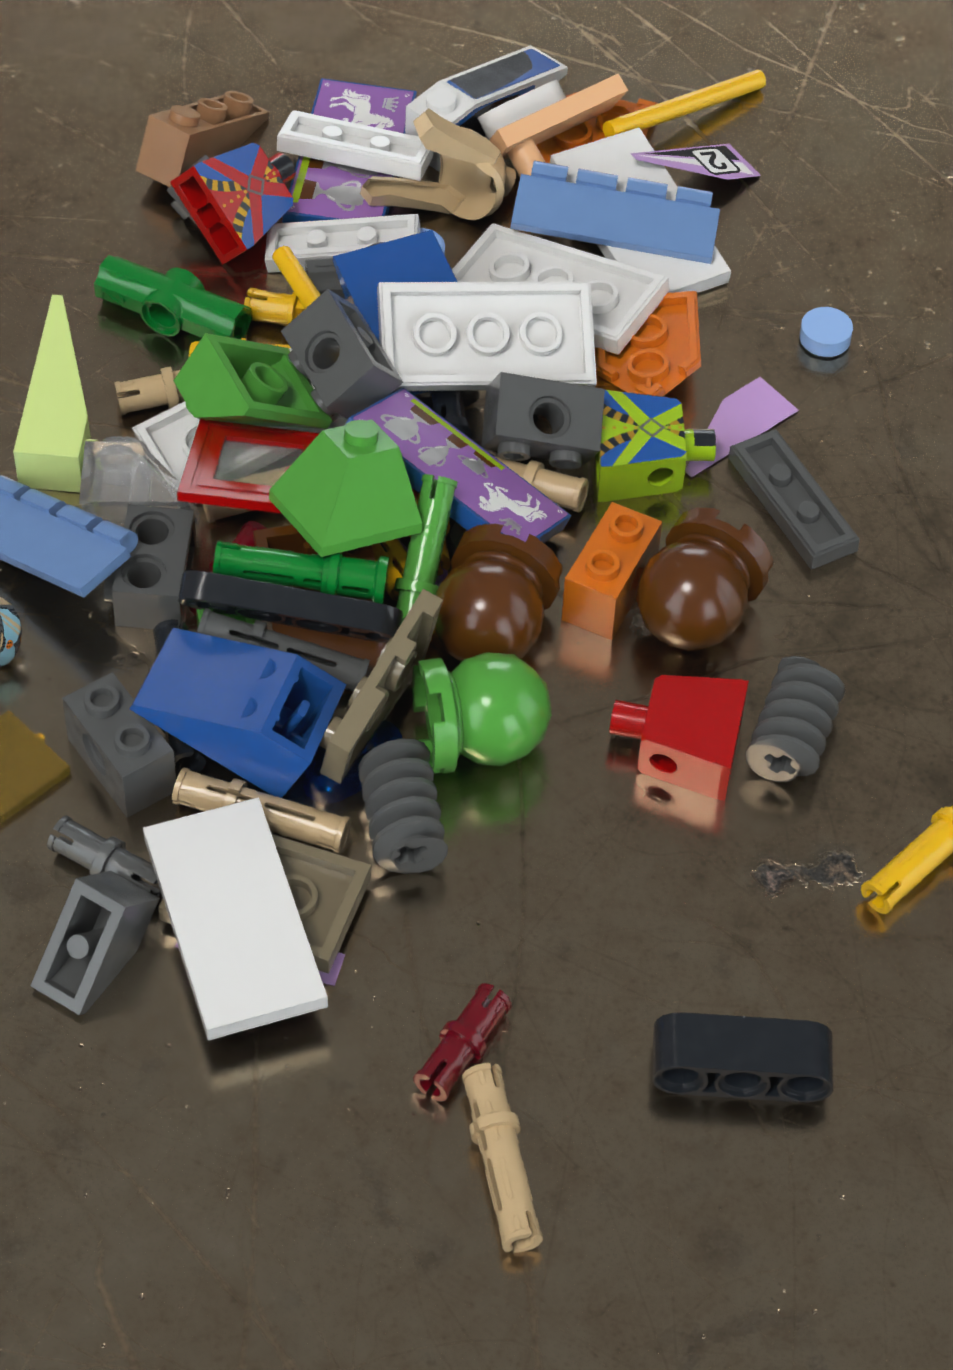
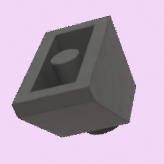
[31,871,160,1015]

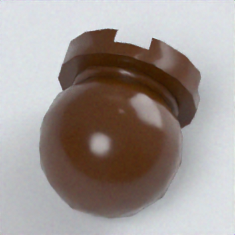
[636,507,773,652]
[434,523,563,662]

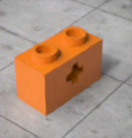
[561,502,662,640]

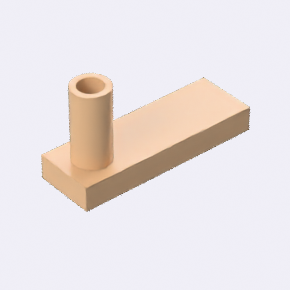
[489,73,628,177]

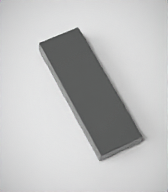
[728,429,860,570]

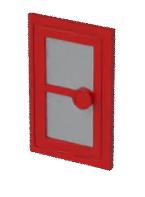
[177,419,418,513]

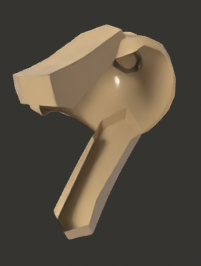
[360,108,516,220]

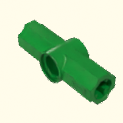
[94,255,252,339]

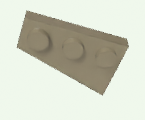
[320,589,443,784]

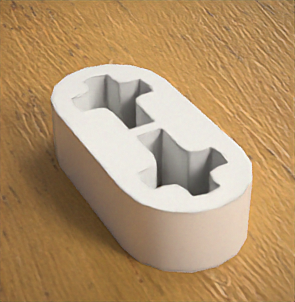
[478,79,566,140]

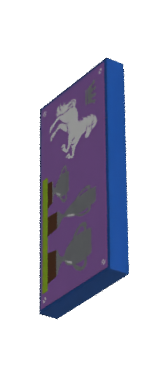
[282,78,417,223]
[345,388,572,543]

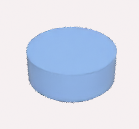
[799,307,853,357]

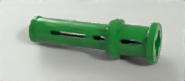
[213,540,389,604]

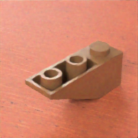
[136,91,270,187]

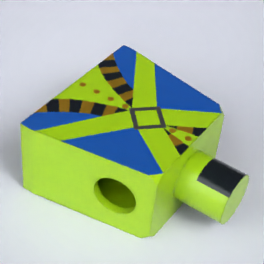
[594,390,716,502]

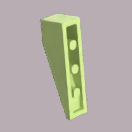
[13,294,99,493]

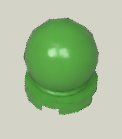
[412,652,552,773]

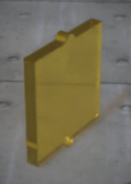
[0,710,71,824]

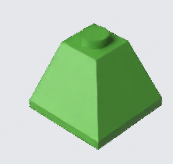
[173,333,333,429]
[269,419,422,557]

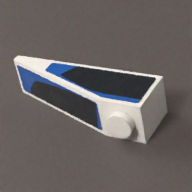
[405,45,568,172]

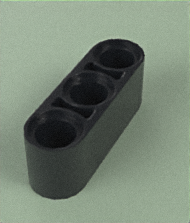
[652,1012,833,1103]

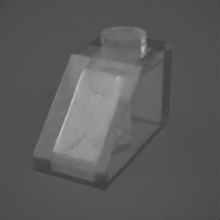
[79,436,200,524]

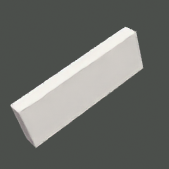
[277,110,434,181]
[265,214,421,273]

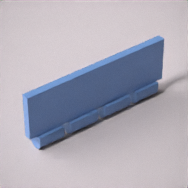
[510,161,720,264]
[0,475,138,598]

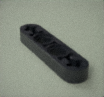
[178,570,403,643]

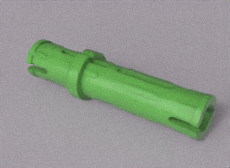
[394,474,458,622]

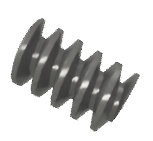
[745,656,846,782]
[359,739,448,874]

